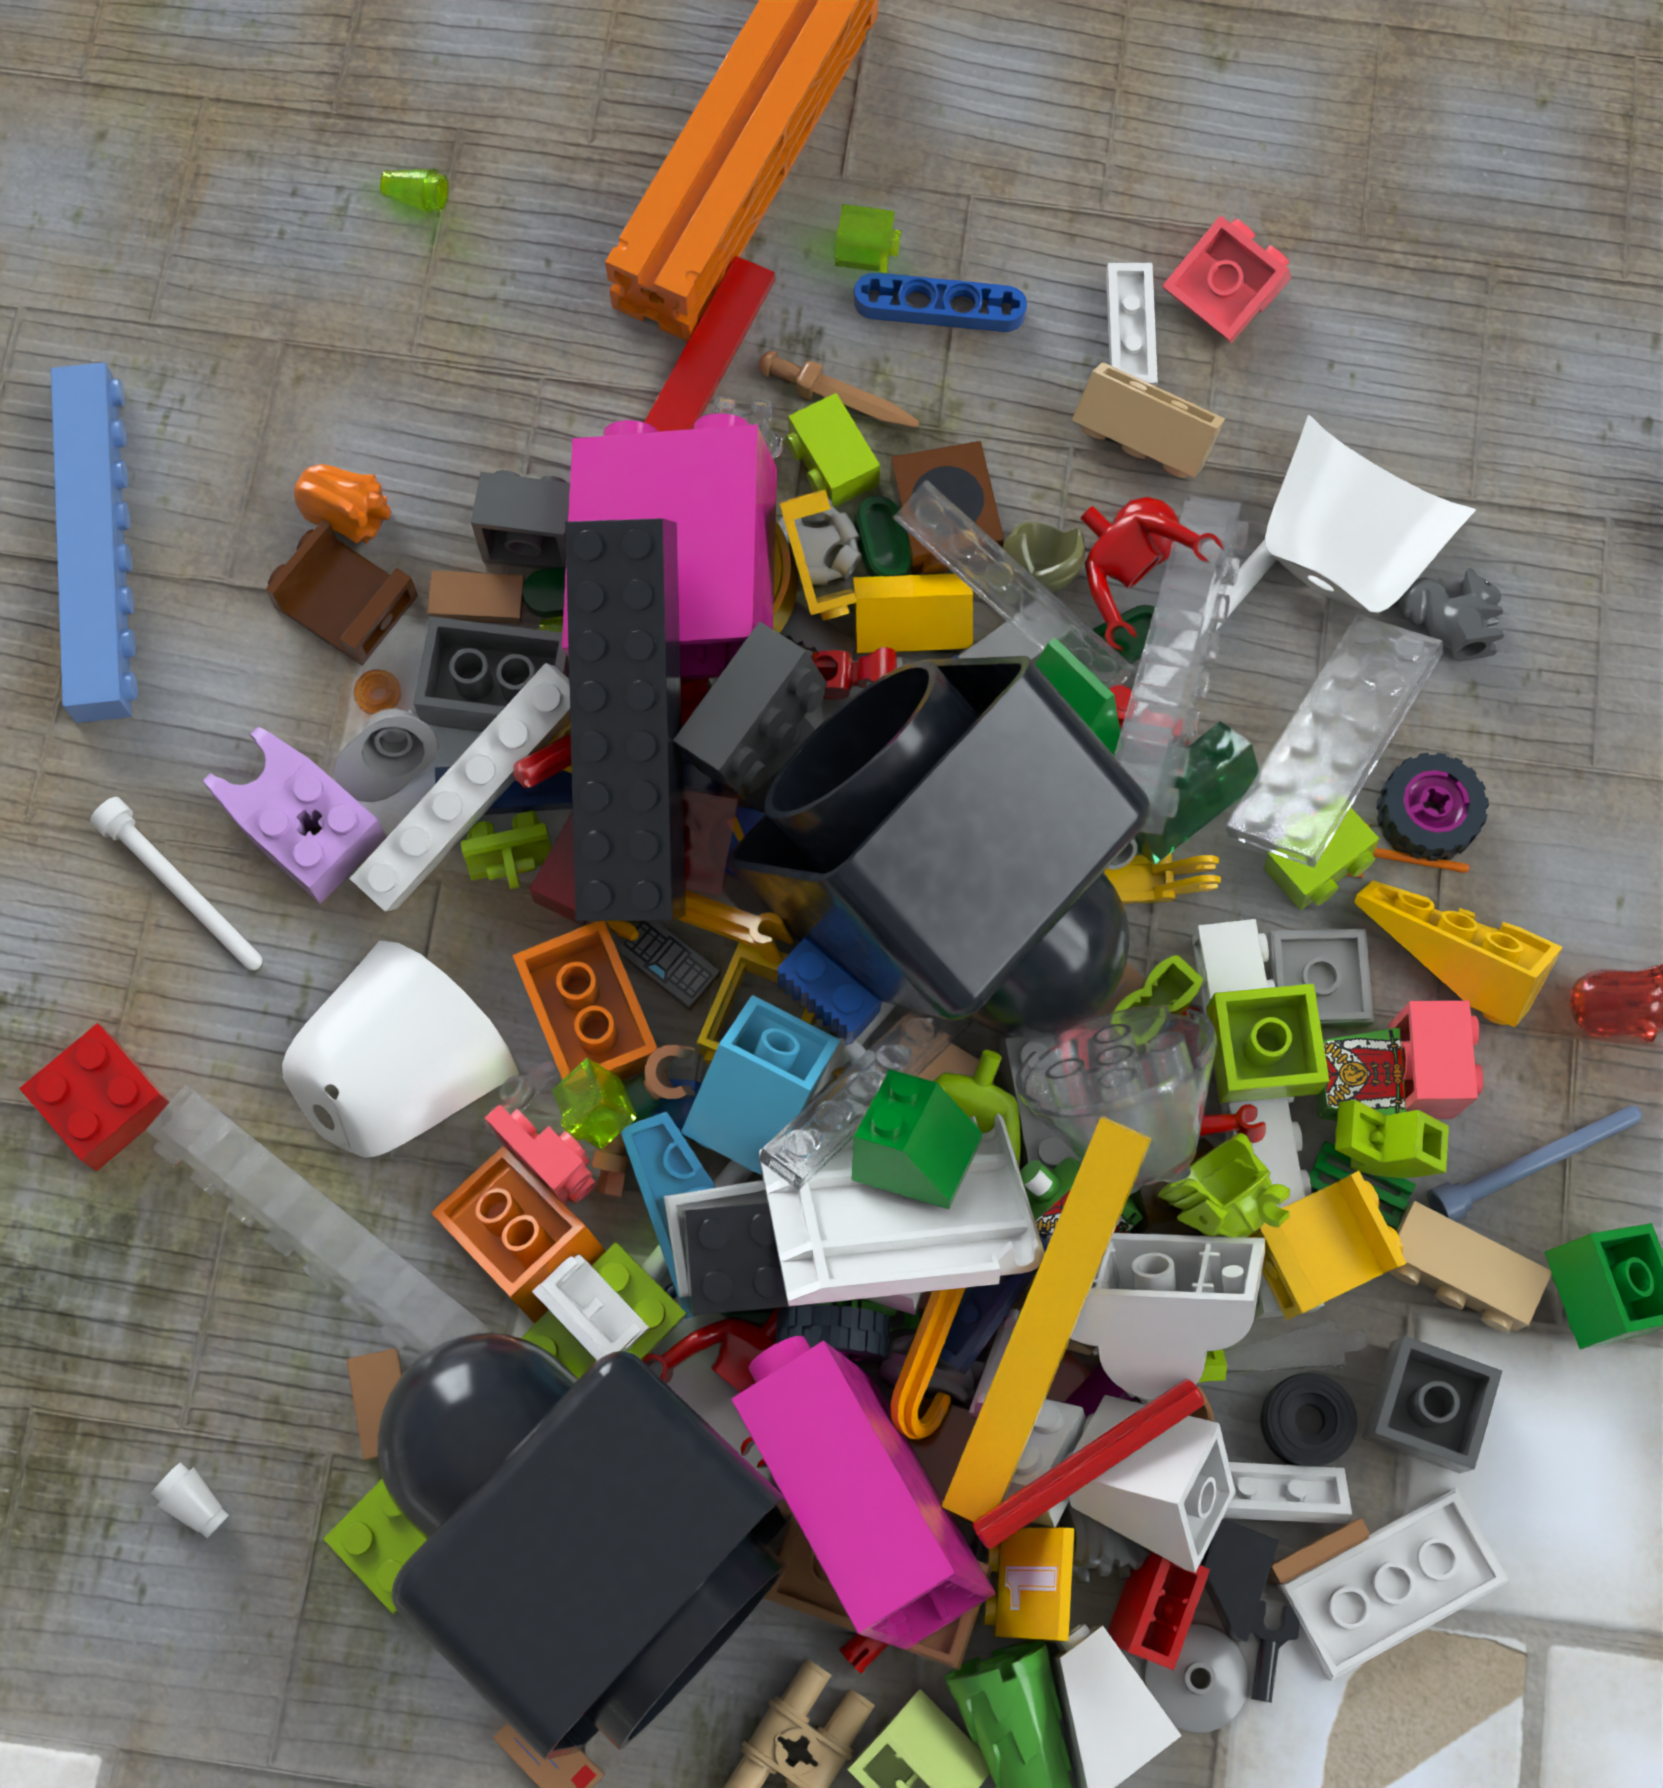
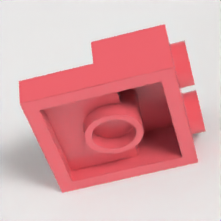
[1162,215,1292,344]
[485,1104,597,1205]

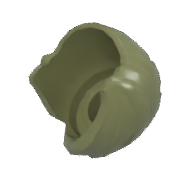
[972,522,1085,603]

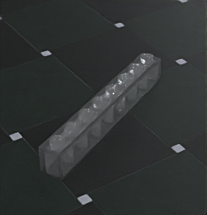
[1114,495,1249,835]
[146,1084,494,1355]

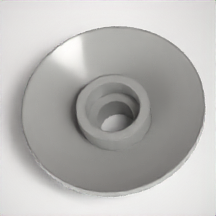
[1144,1624,1249,1733]

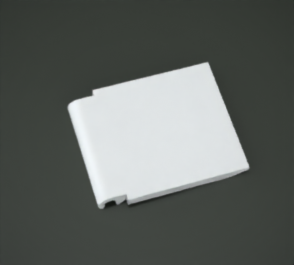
[759,1114,1045,1307]

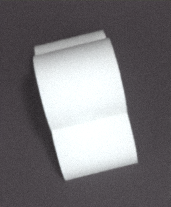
[1070,1233,1265,1399]

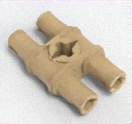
[723,1658,875,1788]

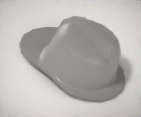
[333,708,439,802]

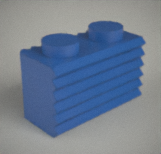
[777,936,882,1045]

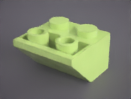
[847,1689,990,1788]

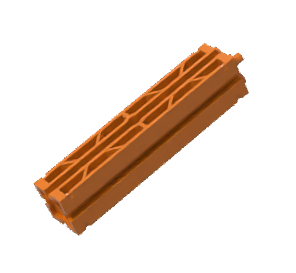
[605,0,879,342]

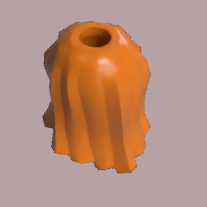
[294,464,392,544]

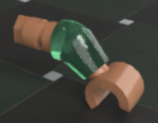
[591,1045,696,1197]

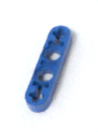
[854,273,1027,332]

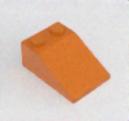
[431,1145,606,1324]

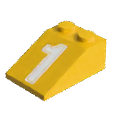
[983,1528,1074,1642]

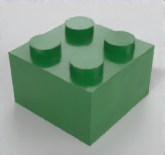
[1544,1223,1663,1350]

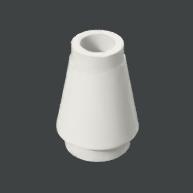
[151,1462,229,1538]

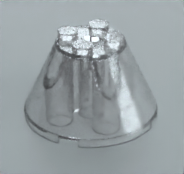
[1016,1005,1217,1195]

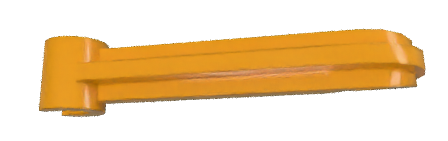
[607,890,794,962]
[890,1288,965,1439]

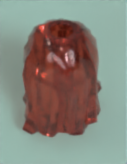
[1570,964,1663,1042]

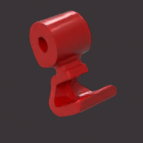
[811,647,897,700]

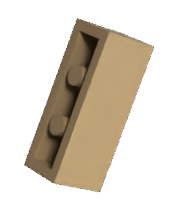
[1071,362,1225,478]
[1389,1201,1552,1333]

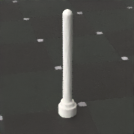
[90,797,262,970]

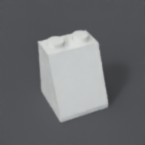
[1064,1395,1236,1572]
[1051,1624,1182,1788]

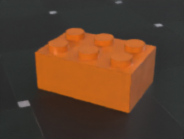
[512,921,658,1101]

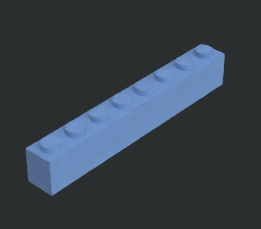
[51,362,138,723]

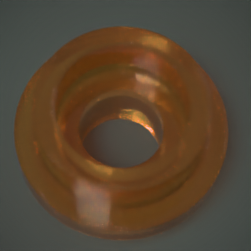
[354,669,401,715]

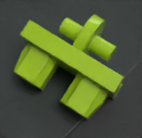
[460,811,552,890]

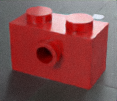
[1107,1551,1210,1671]

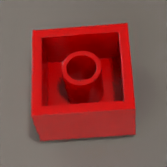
[19,1023,173,1171]

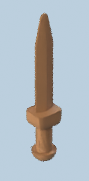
[759,351,919,428]

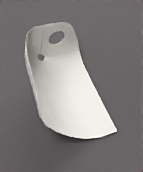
[1265,415,1476,613]
[282,941,519,1158]

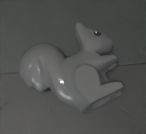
[1397,568,1504,662]

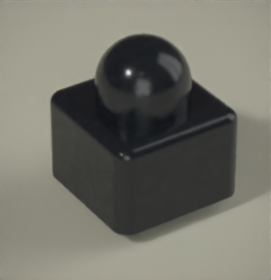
[727,656,1150,1038]
[377,1333,793,1760]

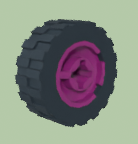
[1376,752,1489,861]
[775,1305,890,1365]

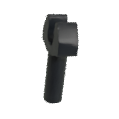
[1250,1600,1299,1703]

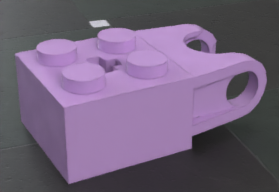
[202,727,387,904]

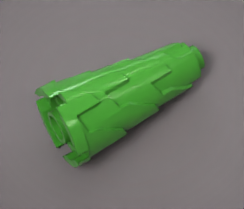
[944,1640,1072,1788]

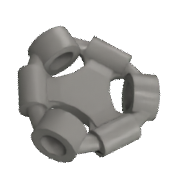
[778,498,862,586]

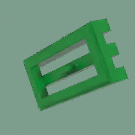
[1309,1141,1416,1230]

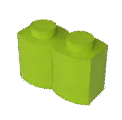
[1107,955,1203,1059]

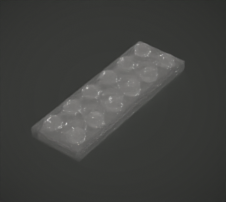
[1226,614,1444,868]

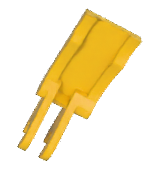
[1104,851,1221,904]

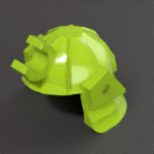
[1158,1133,1290,1238]

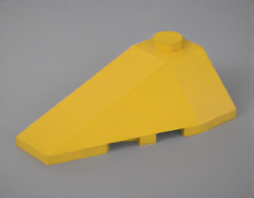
[1354,880,1563,1027]

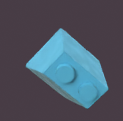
[681,995,840,1175]

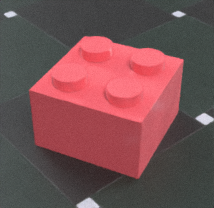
[1388,1000,1483,1119]

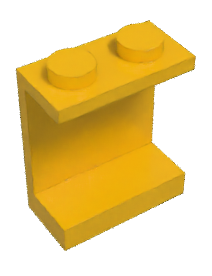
[779,489,857,621]
[1247,1171,1406,1320]

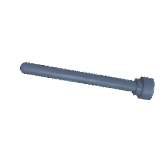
[1427,1105,1642,1222]

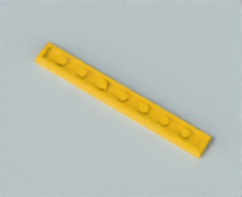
[941,1117,1152,1522]

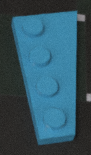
[619,1111,716,1319]

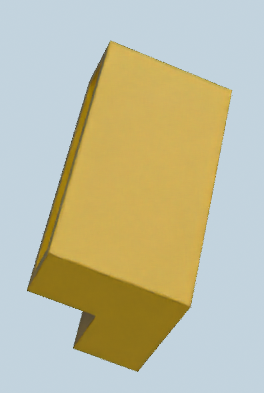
[853,573,973,653]

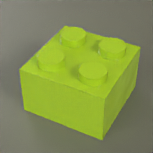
[1206,984,1329,1104]

